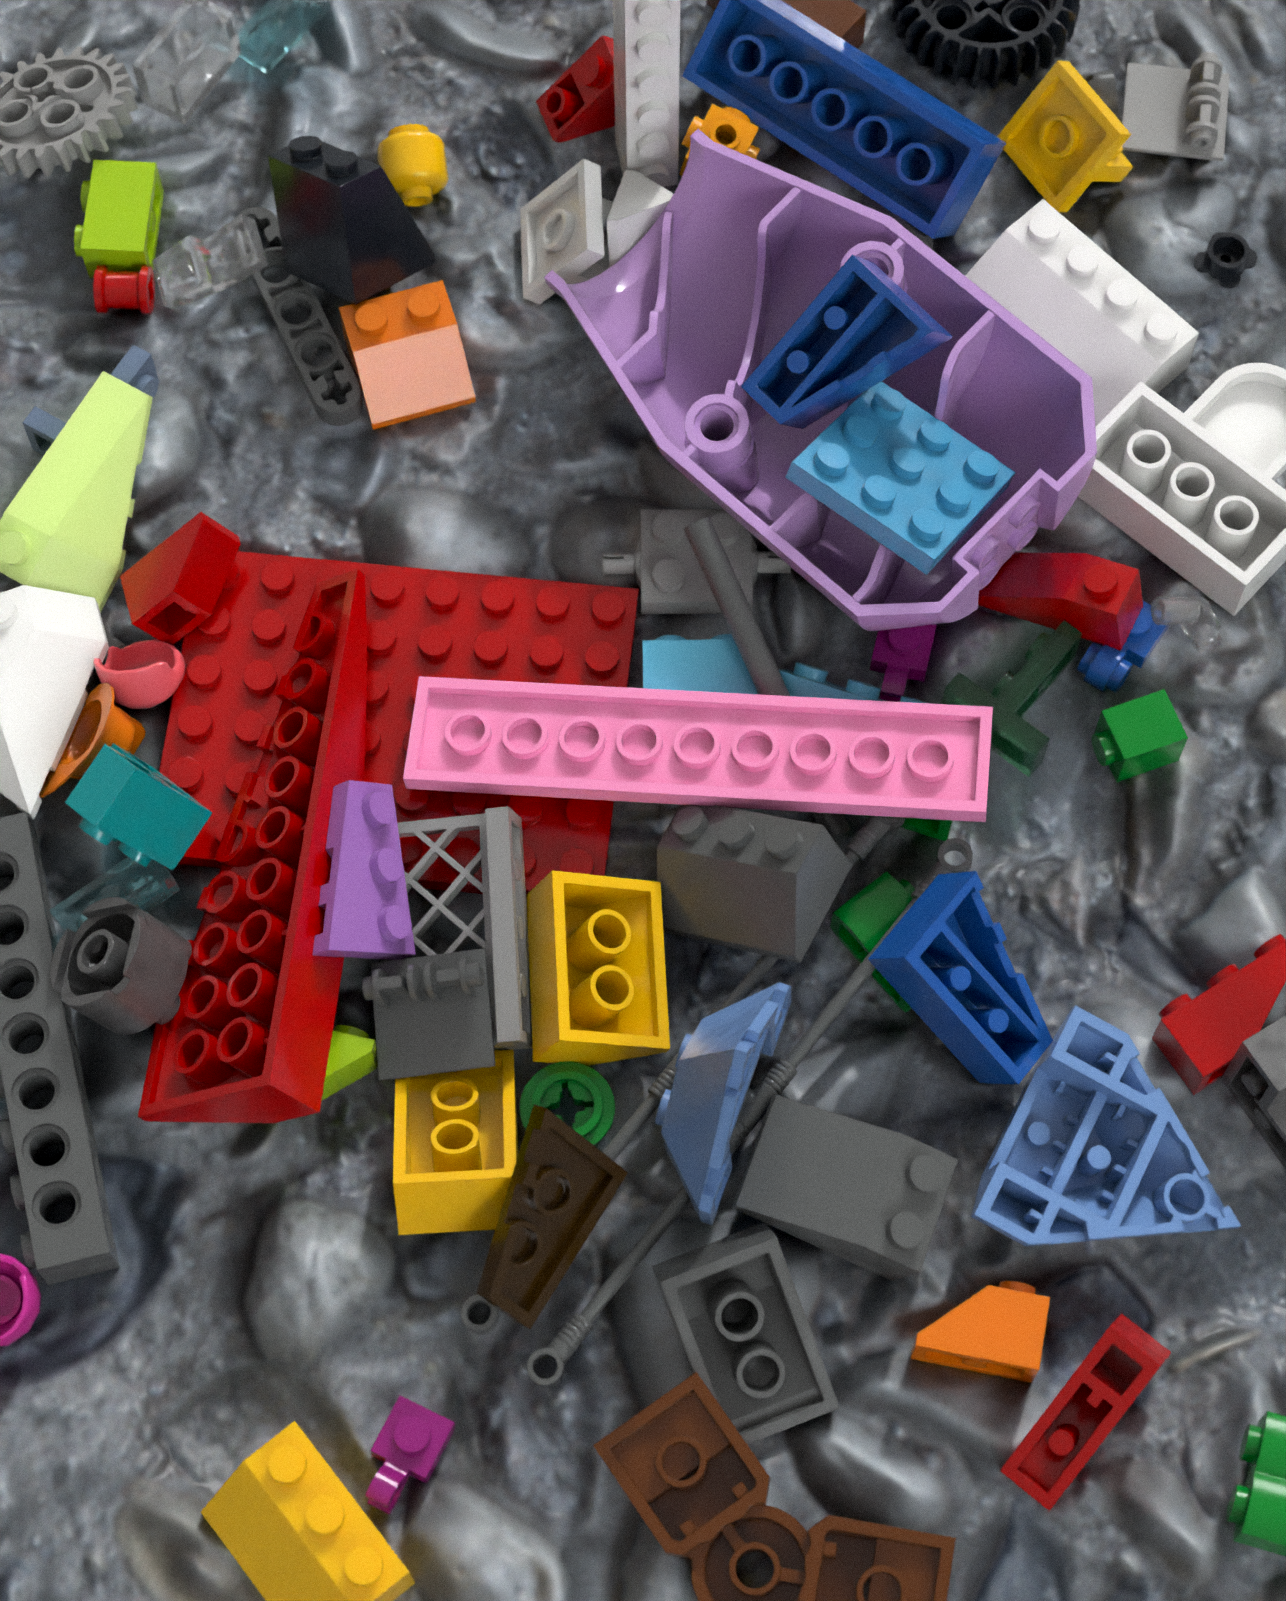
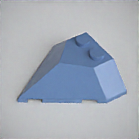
[655,982,791,1225]
[971,1005,1241,1247]

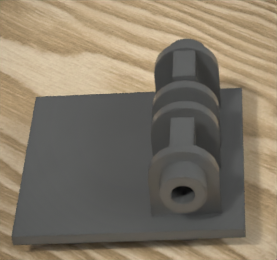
[362,948,496,1081]

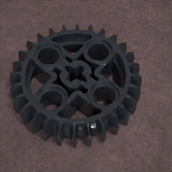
[891,0,1080,90]

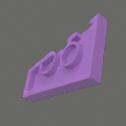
[312,780,416,960]

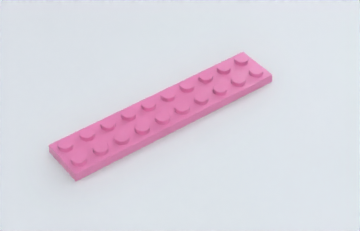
[403,676,993,822]

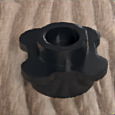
[1194,232,1257,289]

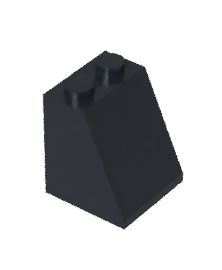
[268,136,435,304]

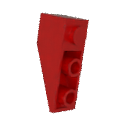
[1152,934,1286,1095]

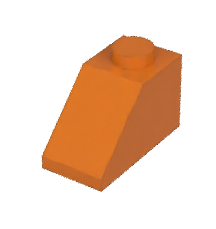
[910,1281,1050,1383]

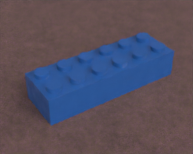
[682,0,1006,239]

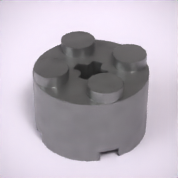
[50,897,192,1035]

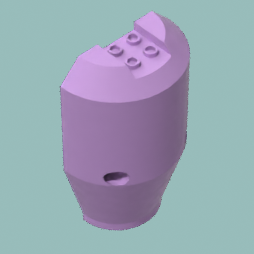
[544,129,1097,631]

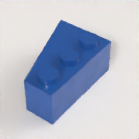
[741,254,953,429]
[868,871,1053,1085]

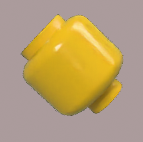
[377,124,449,207]

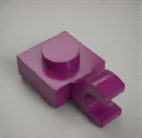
[869,624,937,702]
[365,1395,455,1515]

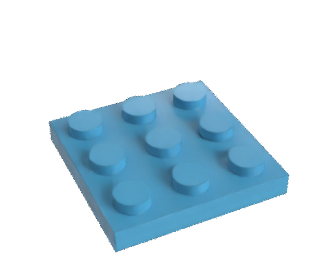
[785,381,1016,575]

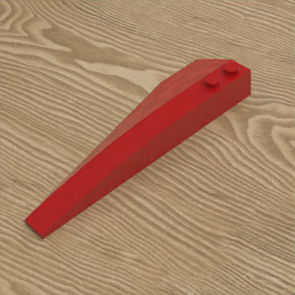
[138,569,367,1123]

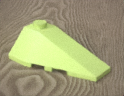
[0,371,153,613]

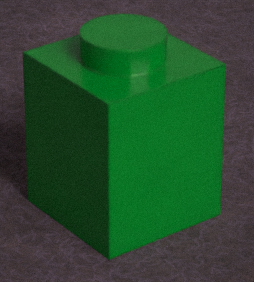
[1091,689,1188,782]

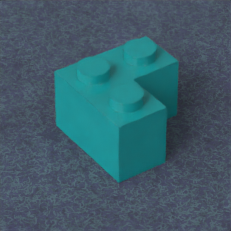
[65,743,212,870]

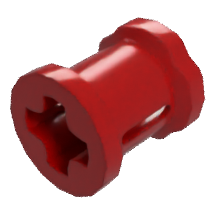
[93,265,155,315]

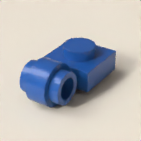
[1077,601,1172,693]

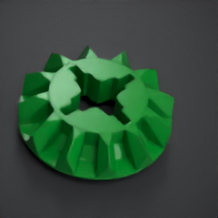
[520,1062,615,1148]

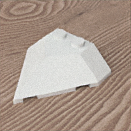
[0,585,109,820]

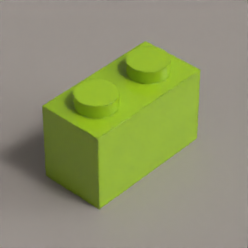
[74,160,164,278]

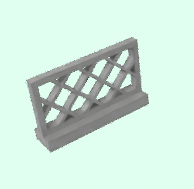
[383,806,532,1050]

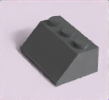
[657,805,852,963]

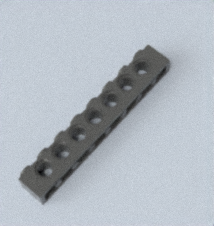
[0,812,120,1285]

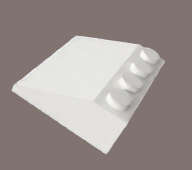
[965,199,1199,427]

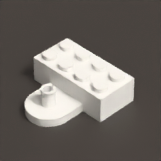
[1078,363,1286,616]

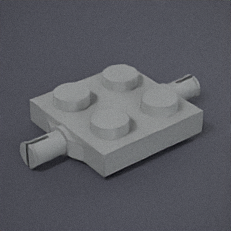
[602,509,790,614]

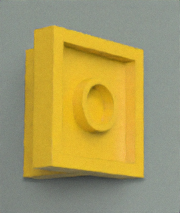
[997,60,1133,212]

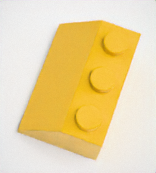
[526,870,670,1066]
[201,1421,415,1601]

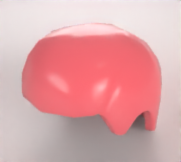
[93,639,186,709]

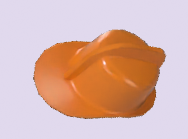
[39,682,146,798]

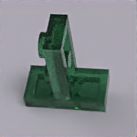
[942,620,1082,777]

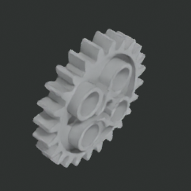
[0,46,138,178]

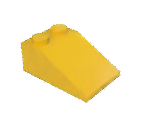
[393,1049,518,1235]

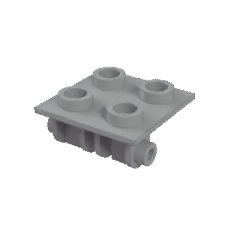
[1122,52,1230,161]

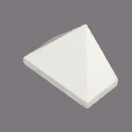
[607,170,673,267]

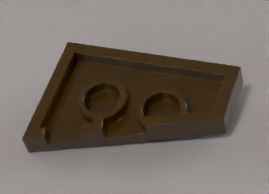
[476,1104,628,1330]

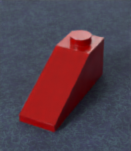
[978,552,1143,651]
[1000,1313,1172,1511]

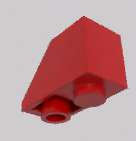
[536,35,615,143]
[120,512,241,645]

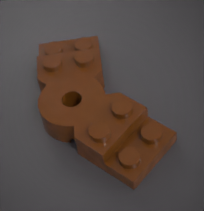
[593,1372,956,1601]

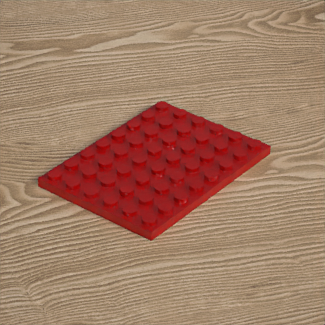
[151,551,639,899]

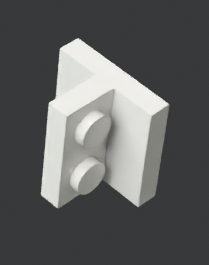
[520,158,613,304]

